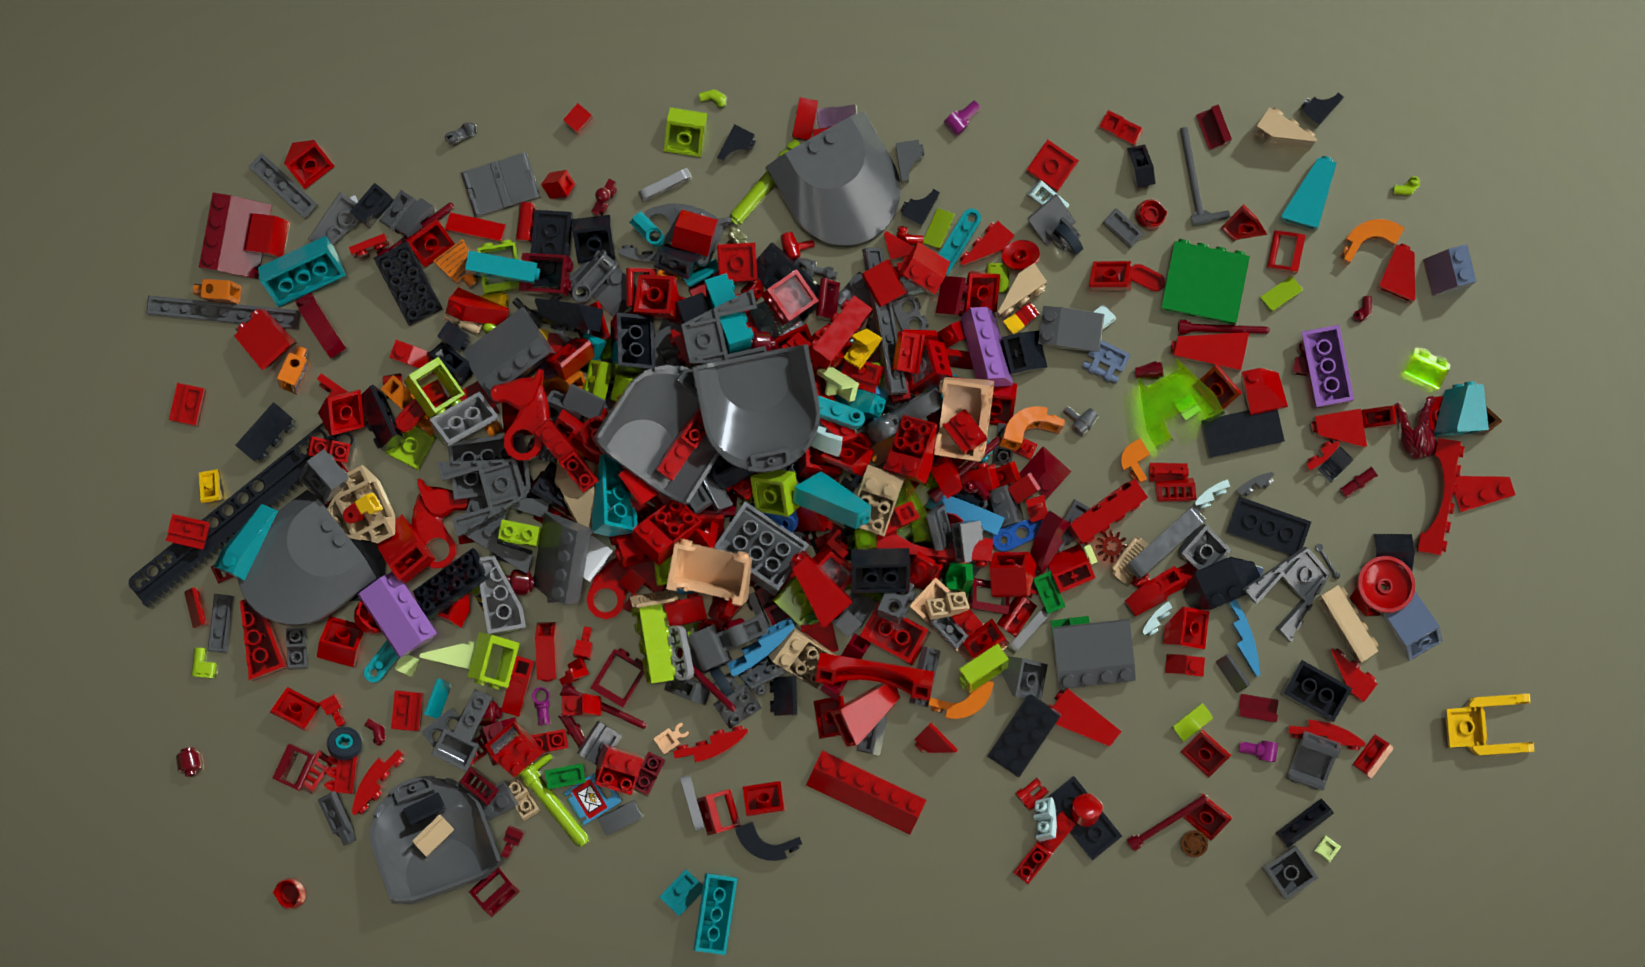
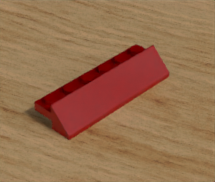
[806,750,927,835]

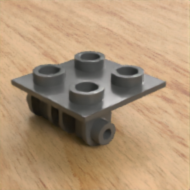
[738,655,785,695]

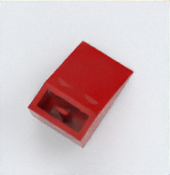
[883,415,937,484]
[633,500,702,566]
[376,514,436,583]

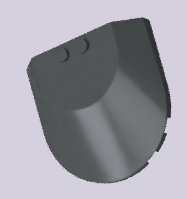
[765,111,900,246]
[692,344,820,472]
[592,365,720,505]
[238,489,377,626]
[370,776,502,905]

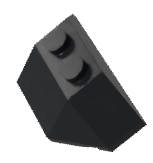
[1183,557,1261,610]

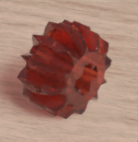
[1095,530,1128,563]

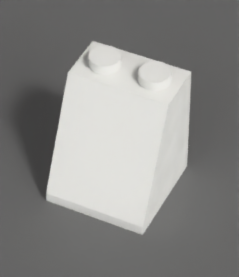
[583,535,615,584]

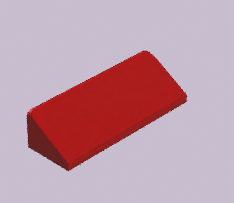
[445,212,506,243]

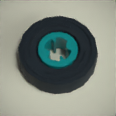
[327,727,362,761]

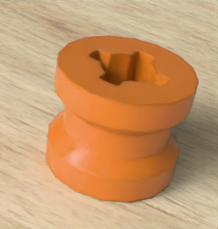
[484,419,504,437]

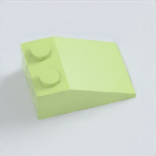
[419,641,476,669]

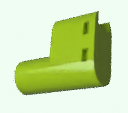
[986,263,1010,293]
[191,647,217,678]

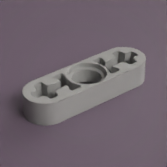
[638,168,692,201]
[1007,607,1051,654]
[667,626,694,681]
[680,775,705,831]

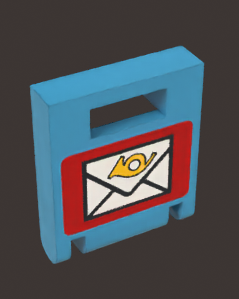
[563,772,622,826]

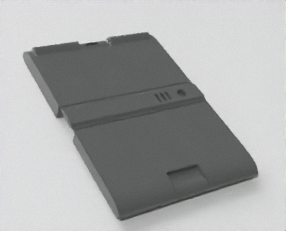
[461,152,541,218]

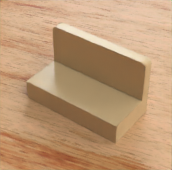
[412,815,455,857]

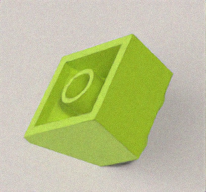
[664,107,708,157]
[750,469,800,517]

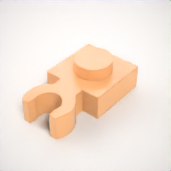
[654,723,689,755]

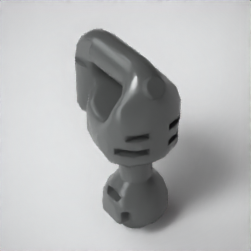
[794,257,838,280]

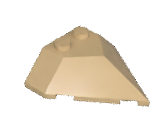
[555,460,630,534]
[327,465,395,543]

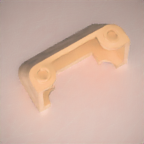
[934,377,994,462]
[666,539,752,606]

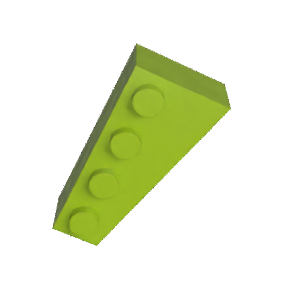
[631,604,675,685]

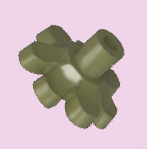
[726,227,747,244]

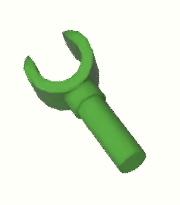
[804,611,819,625]

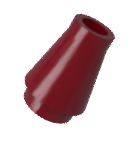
[1135,360,1164,379]

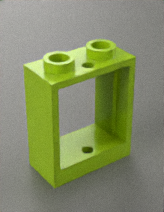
[477,240,519,294]
[403,357,465,419]
[498,520,541,548]
[467,632,520,690]
[958,644,1009,693]

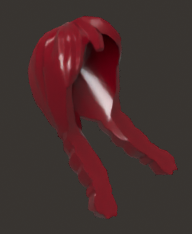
[1394,396,1437,459]

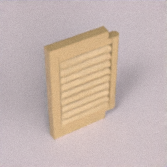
[1112,537,1149,587]
[630,590,678,608]

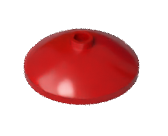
[1358,556,1416,613]

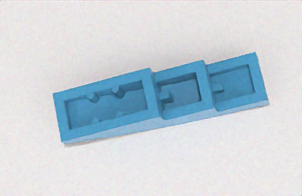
[925,495,1005,536]
[1228,599,1260,677]
[727,617,795,677]

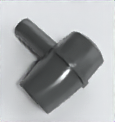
[1063,406,1099,436]

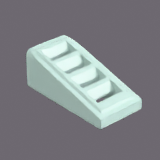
[1027,180,1069,208]

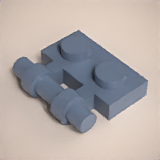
[1082,340,1131,384]

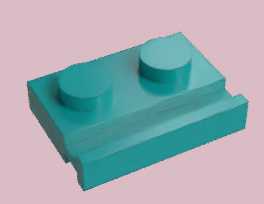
[659,869,703,916]

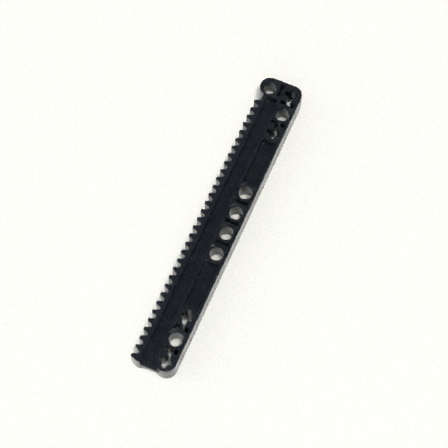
[128,423,356,609]

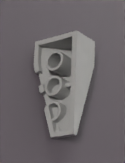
[480,555,526,636]

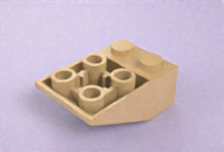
[1253,107,1317,147]
[997,263,1047,318]
[857,465,905,536]
[768,626,835,689]

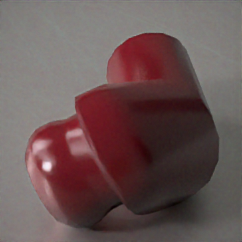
[963,481,991,501]
[364,718,386,746]

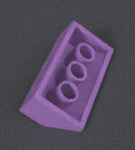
[960,307,1013,387]
[1301,325,1354,407]
[358,572,437,659]

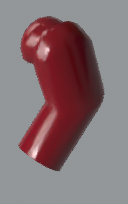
[1353,296,1372,322]

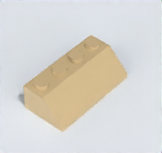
[1317,585,1379,663]

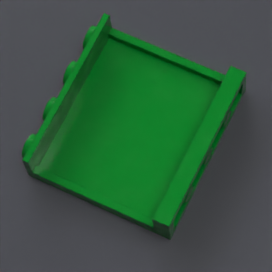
[1160,239,1250,325]

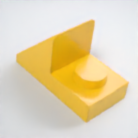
[843,329,882,369]
[199,469,223,503]

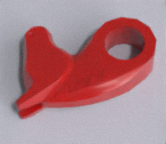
[490,369,550,461]
[412,478,470,569]
[586,557,667,620]

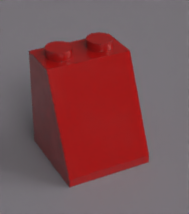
[234,308,296,371]

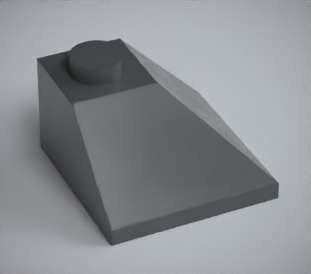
[1002,656,1048,700]

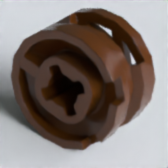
[1180,830,1208,857]

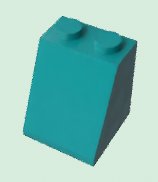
[1434,381,1489,436]

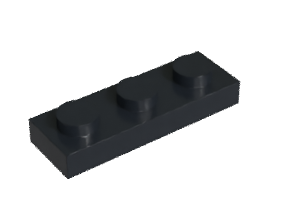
[1276,798,1334,848]

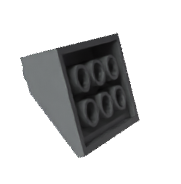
[463,307,555,398]
[448,432,531,500]
[714,502,809,596]
[533,511,592,605]
[1053,619,1136,689]

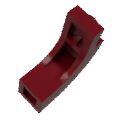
[295,292,347,359]
[820,633,871,700]

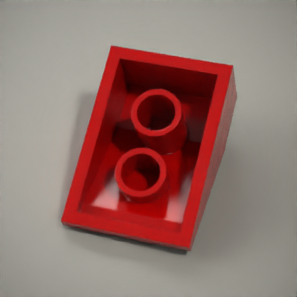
[860,603,931,666]

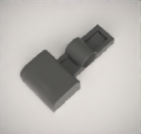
[687,615,769,672]
[431,689,492,771]

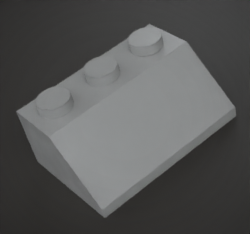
[430,392,499,446]

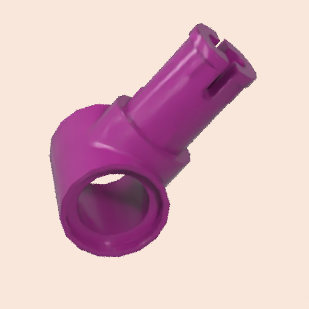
[944,100,981,136]
[532,687,550,725]
[1239,741,1279,762]

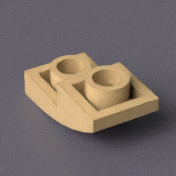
[925,592,970,620]
[507,777,540,821]

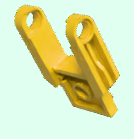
[1445,694,1535,756]

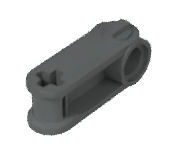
[568,250,618,304]

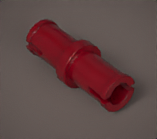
[1340,466,1378,498]
[558,714,586,748]

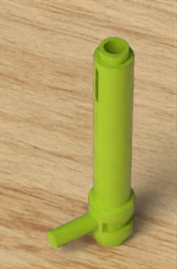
[729,139,800,225]
[517,753,589,848]

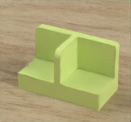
[816,367,859,402]

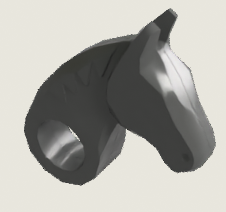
[643,203,732,267]
[857,387,943,445]

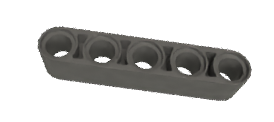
[1126,505,1207,579]

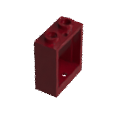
[518,253,573,296]
[590,648,645,708]

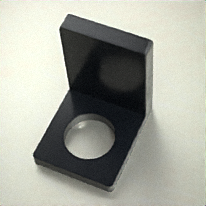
[1318,446,1354,483]

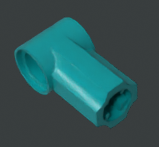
[629,211,665,247]

